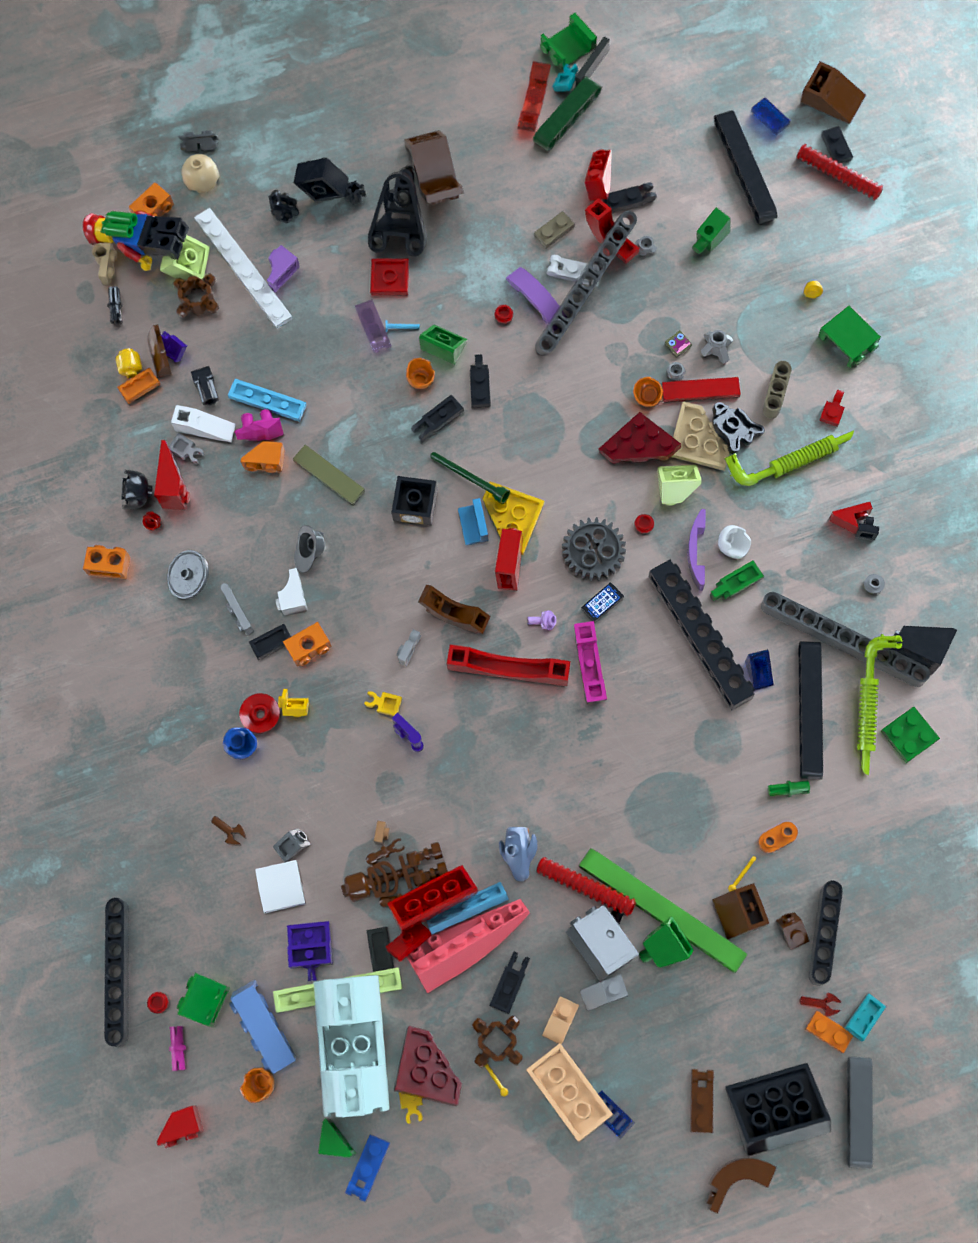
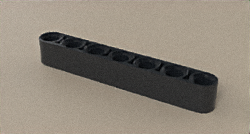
[714,110,778,224]
[798,641,823,779]
[104,898,129,1047]

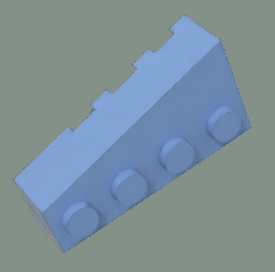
[229,980,296,1074]

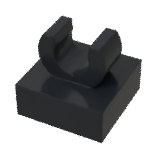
[855,516,879,540]

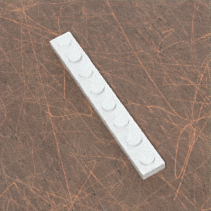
[194,208,293,329]

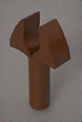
[211,816,246,846]

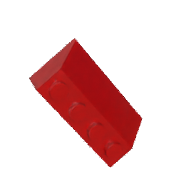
[387,865,478,933]

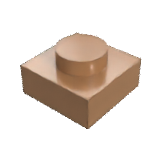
[374,821,390,846]

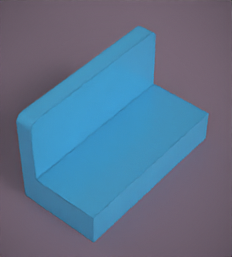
[458,498,489,545]

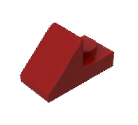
[829,501,873,534]

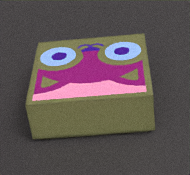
[665,331,692,357]

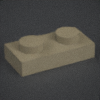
[534,211,575,248]

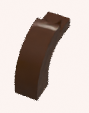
[418,585,491,634]
[706,1158,777,1214]

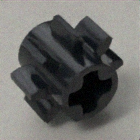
[345,180,366,205]

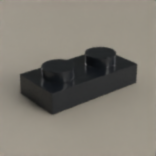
[821,126,853,164]

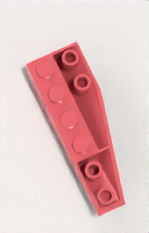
[407,899,530,993]

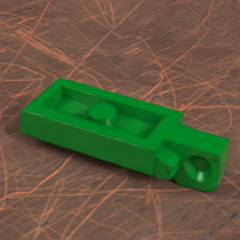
[709,560,764,601]

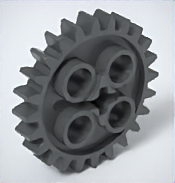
[562,517,626,581]

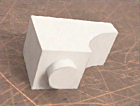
[275,568,307,616]

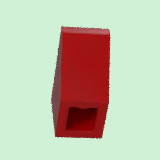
[156,1105,203,1149]

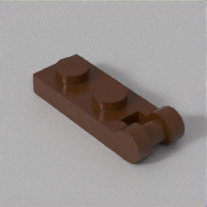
[690,1069,714,1133]

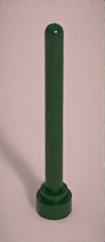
[430,452,510,504]

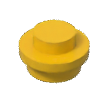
[804,281,823,298]

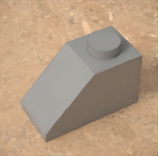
[580,974,628,1011]

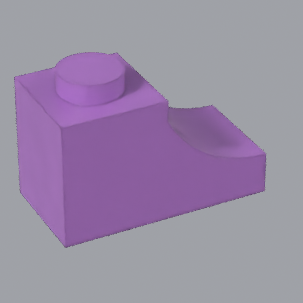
[267,245,300,292]

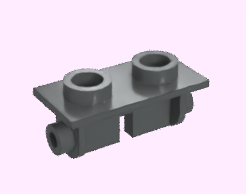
[178,131,218,152]

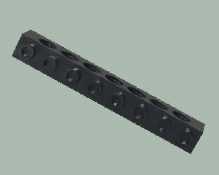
[648,559,755,711]

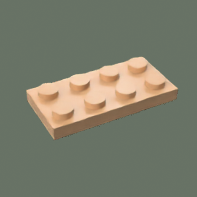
[526,1043,613,1142]

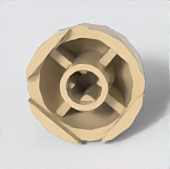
[181,154,219,193]

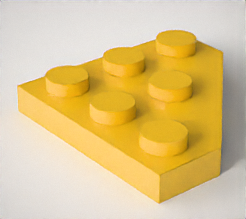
[483,481,545,555]

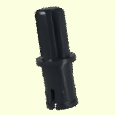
[107,286,123,324]

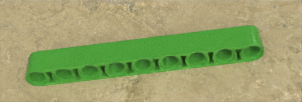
[578,848,747,973]

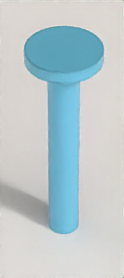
[385,320,420,332]

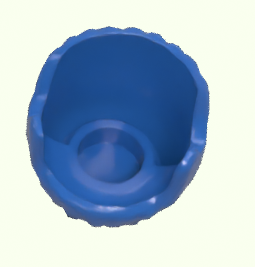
[223,727,257,760]

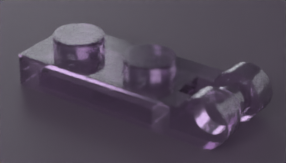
[355,299,392,353]

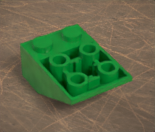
[177,973,230,1028]

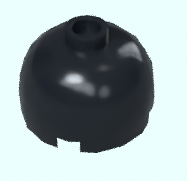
[121,470,152,509]

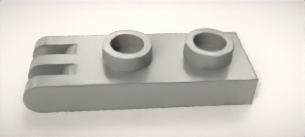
[221,583,254,636]

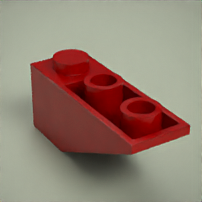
[584,149,612,201]

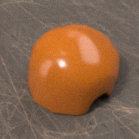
[406,357,435,389]
[633,376,663,407]
[240,1067,275,1103]

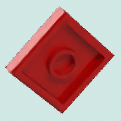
[370,258,409,295]

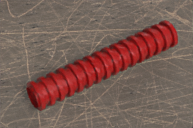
[797,144,883,201]
[536,857,636,917]

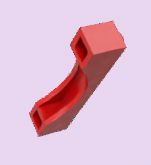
[447,645,571,686]

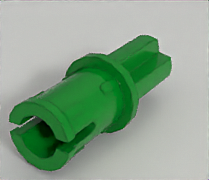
[768,780,810,797]

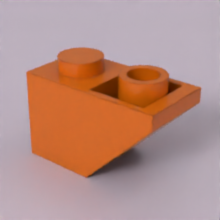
[241,441,285,473]

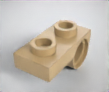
[92,243,117,285]

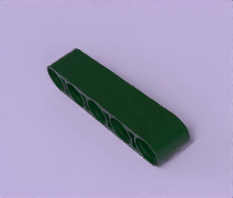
[533,76,602,151]

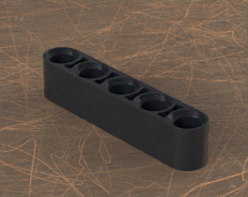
[809,880,843,986]

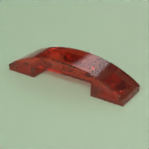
[517,61,551,132]

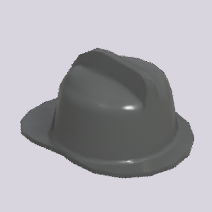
[294,525,325,573]

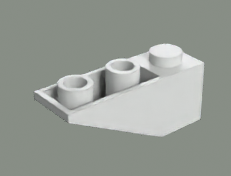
[171,405,236,442]

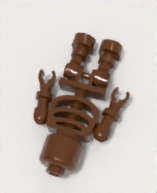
[341,838,448,907]

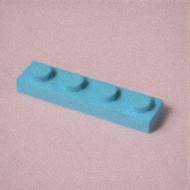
[228,379,307,422]
[426,882,509,934]

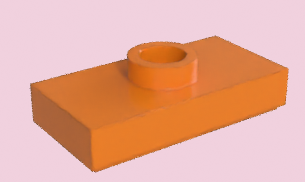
[117,367,161,404]

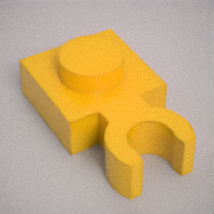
[364,691,402,717]
[398,1092,423,1124]

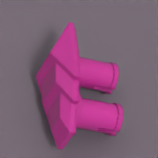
[235,409,284,441]

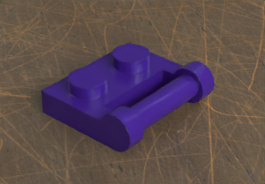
[392,712,424,752]

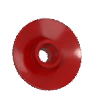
[239,693,280,733]

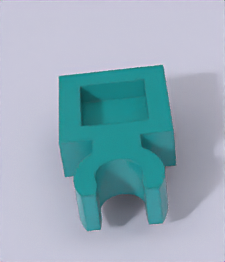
[552,63,579,92]

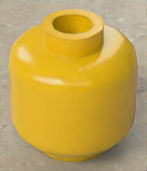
[115,348,142,378]

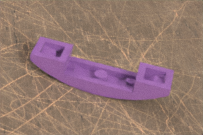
[506,267,568,331]
[687,509,706,591]

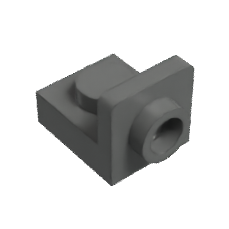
[273,829,310,862]

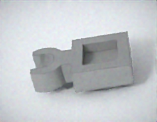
[169,433,205,464]
[397,629,421,666]

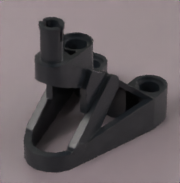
[368,165,427,256]

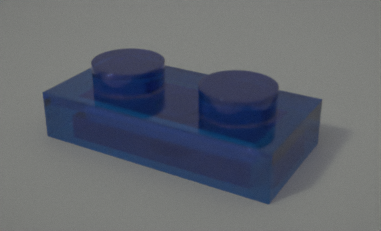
[751,97,790,135]

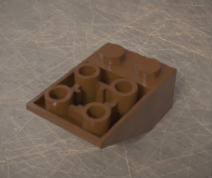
[800,61,866,124]

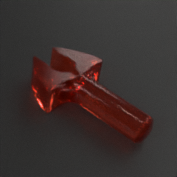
[800,992,842,1017]

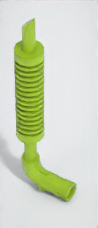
[724,430,854,486]
[857,634,902,776]

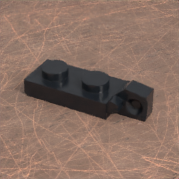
[470,354,491,408]

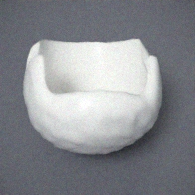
[718,525,751,559]

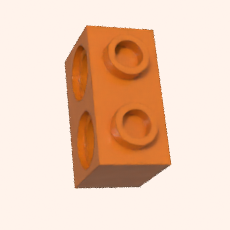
[83,545,130,579]

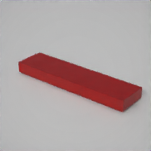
[662,377,741,402]

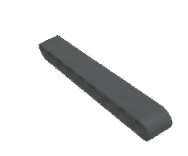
[535,211,637,355]
[761,592,930,687]

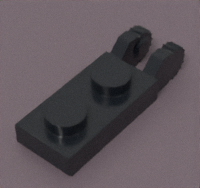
[603,182,657,213]
[411,395,464,442]
[489,951,530,1015]

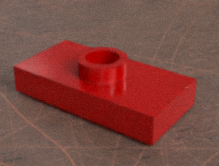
[386,923,432,962]

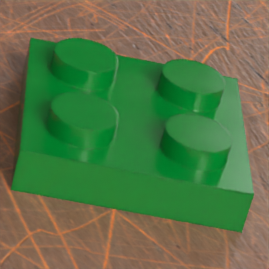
[881,706,940,764]

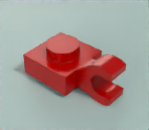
[819,389,845,427]

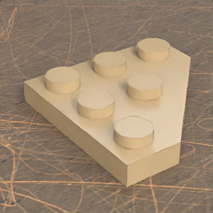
[672,401,730,471]

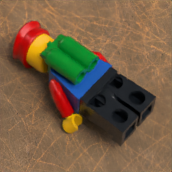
[83,210,189,271]

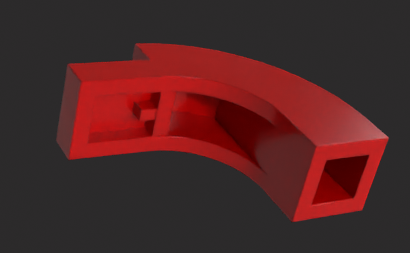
[585,198,639,264]

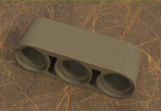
[762,361,792,419]

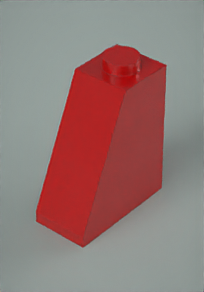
[495,528,523,591]

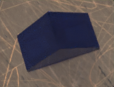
[745,649,774,690]

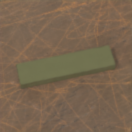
[293,445,365,505]

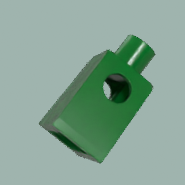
[692,207,731,254]
[639,916,694,968]

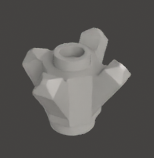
[701,330,733,363]

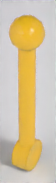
[728,856,757,892]
[485,1063,508,1097]

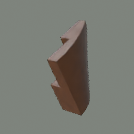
[147,324,172,378]

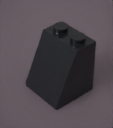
[890,626,957,675]

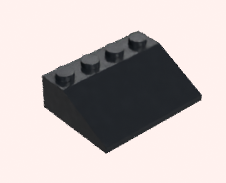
[725,1063,831,1156]

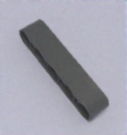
[847,1057,873,1169]

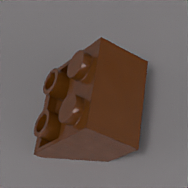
[712,883,770,940]

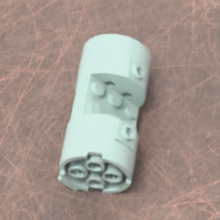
[314,975,390,1117]

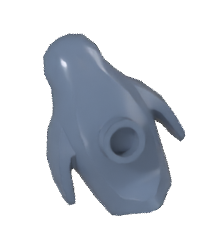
[499,827,537,882]

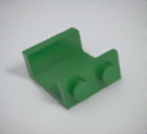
[540,13,597,71]
[818,305,881,368]

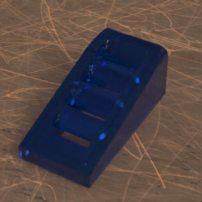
[598,1090,635,1139]

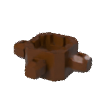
[173,273,219,318]
[472,1015,523,1068]

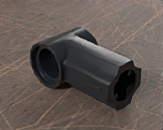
[191,366,219,406]

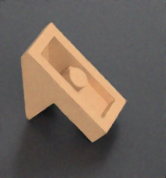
[542,996,579,1044]

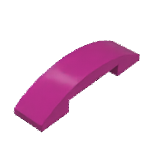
[574,621,607,703]

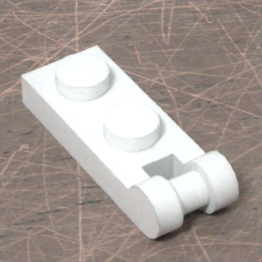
[547,255,600,287]

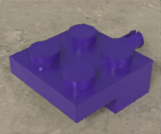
[287,921,333,982]

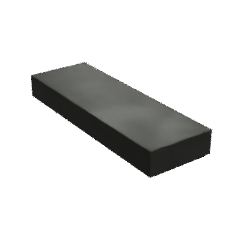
[575,37,610,87]

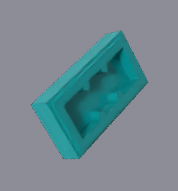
[844,993,886,1042]

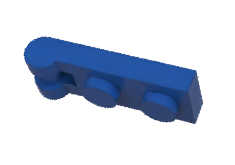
[345,1134,390,1202]

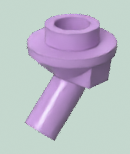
[527,610,556,630]

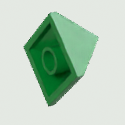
[419,325,468,365]
[318,1118,357,1158]

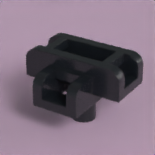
[268,190,299,223]

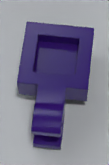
[161,331,187,362]

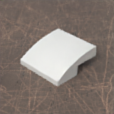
[255,860,305,914]

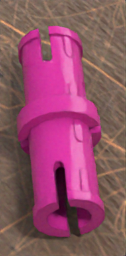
[169,1026,186,1071]

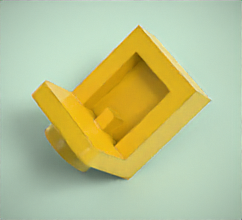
[278,689,309,717]

